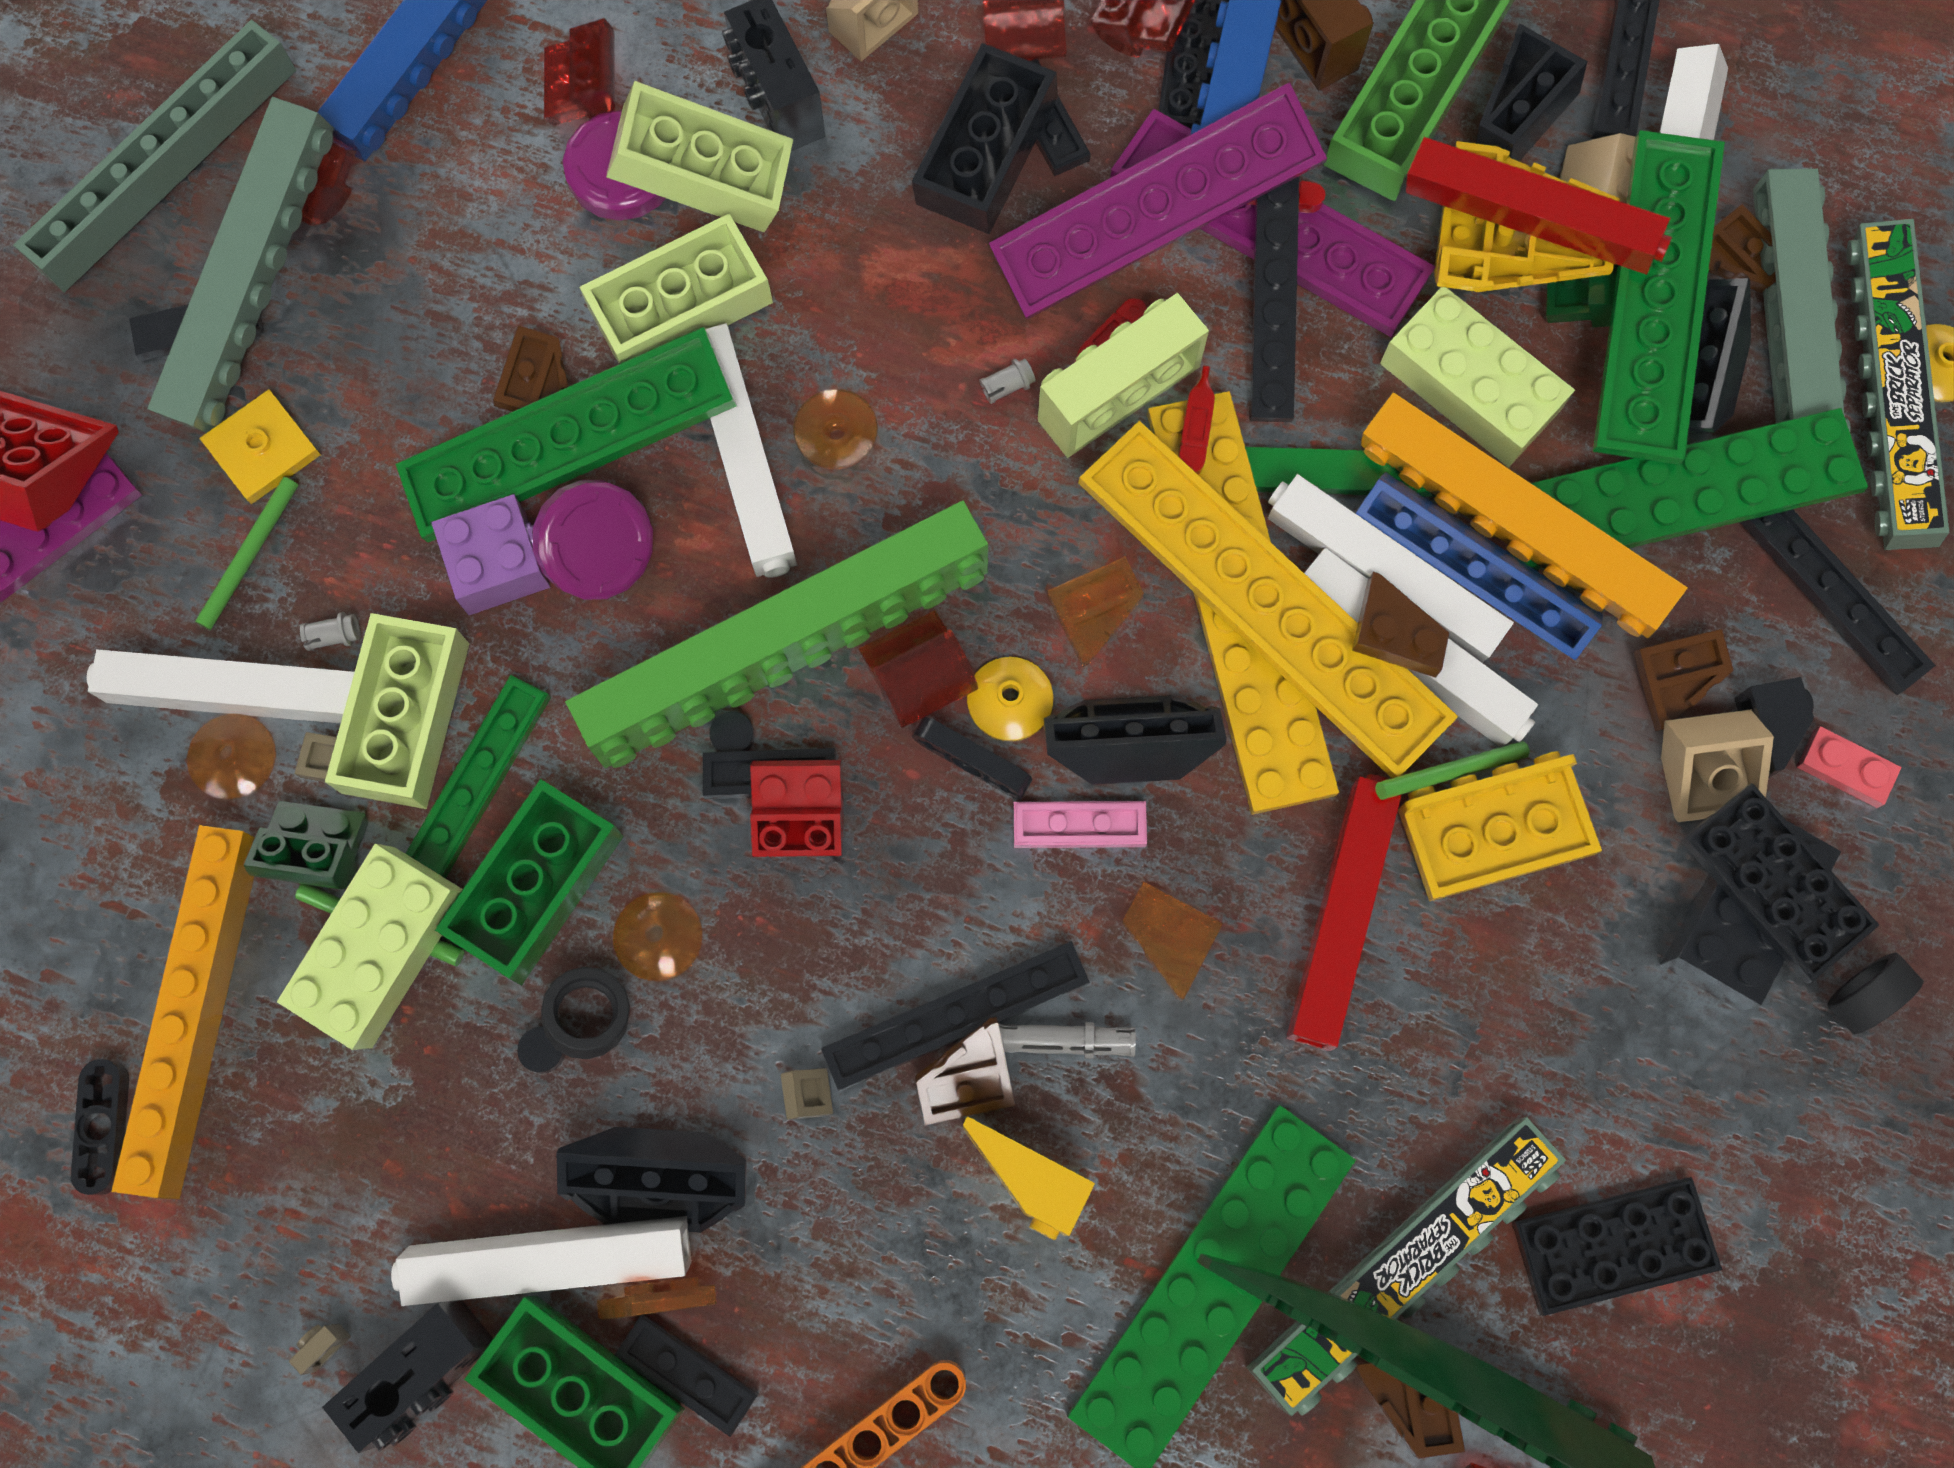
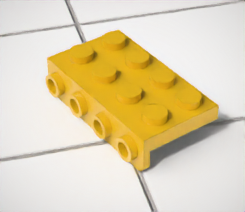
[1398,751,1602,902]

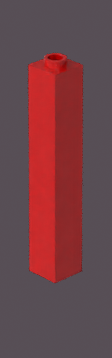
[1406,137,1672,275]
[1286,774,1402,1052]

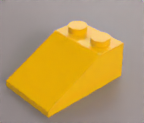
[963,1116,1095,1240]

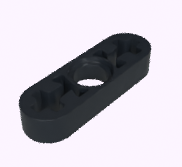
[912,717,1033,800]
[71,1059,129,1195]

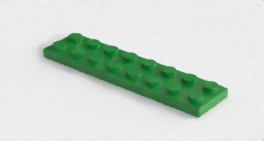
[1593,130,1725,465]
[395,327,737,543]
[1522,408,1868,571]
[1067,1105,1356,1468]

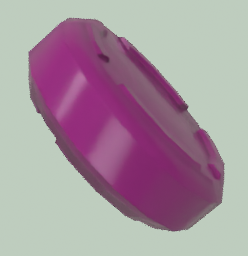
[562,110,666,221]
[533,480,653,600]

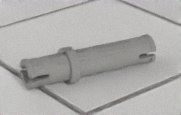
[999,1022,1136,1059]

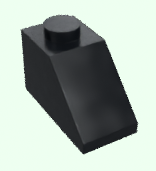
[1734,677,1814,778]

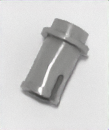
[979,358,1036,404]
[300,612,361,651]

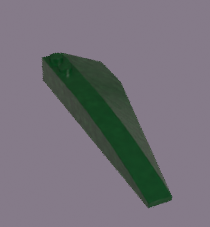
[1197,1253,1655,1468]

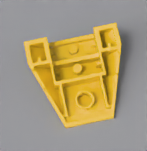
[1434,141,1620,292]

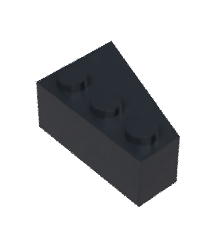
[1476,23,1588,161]

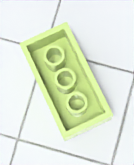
[606,81,793,232]
[580,213,773,364]
[1380,287,1575,468]
[1038,293,1209,458]
[325,613,469,809]
[277,844,463,1050]

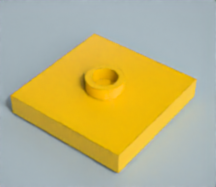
[199,389,321,505]

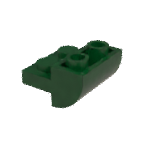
[1546,264,1618,328]
[244,801,369,890]

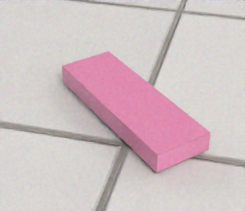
[1014,801,1147,848]

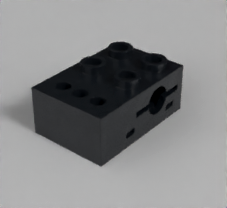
[722,0,826,151]
[322,1300,494,1453]

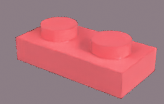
[1796,726,1902,808]

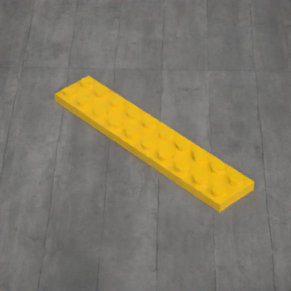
[1147,391,1339,815]
[1078,421,1459,778]

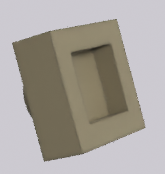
[294,732,337,782]
[781,1068,833,1120]
[289,1323,351,1375]

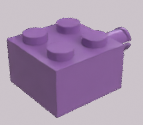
[431,494,551,615]

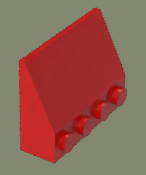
[0,391,119,532]

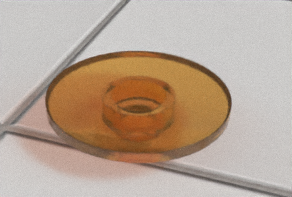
[793,389,878,469]
[187,714,276,800]
[613,892,703,982]

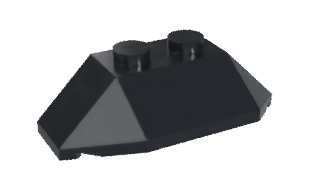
[1688,278,1751,432]
[1044,695,1227,785]
[556,1127,747,1233]

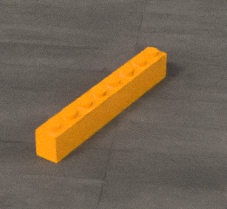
[1361,392,1688,638]
[111,825,255,1199]

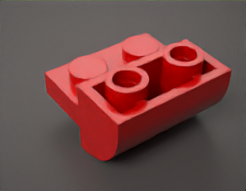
[750,760,844,857]

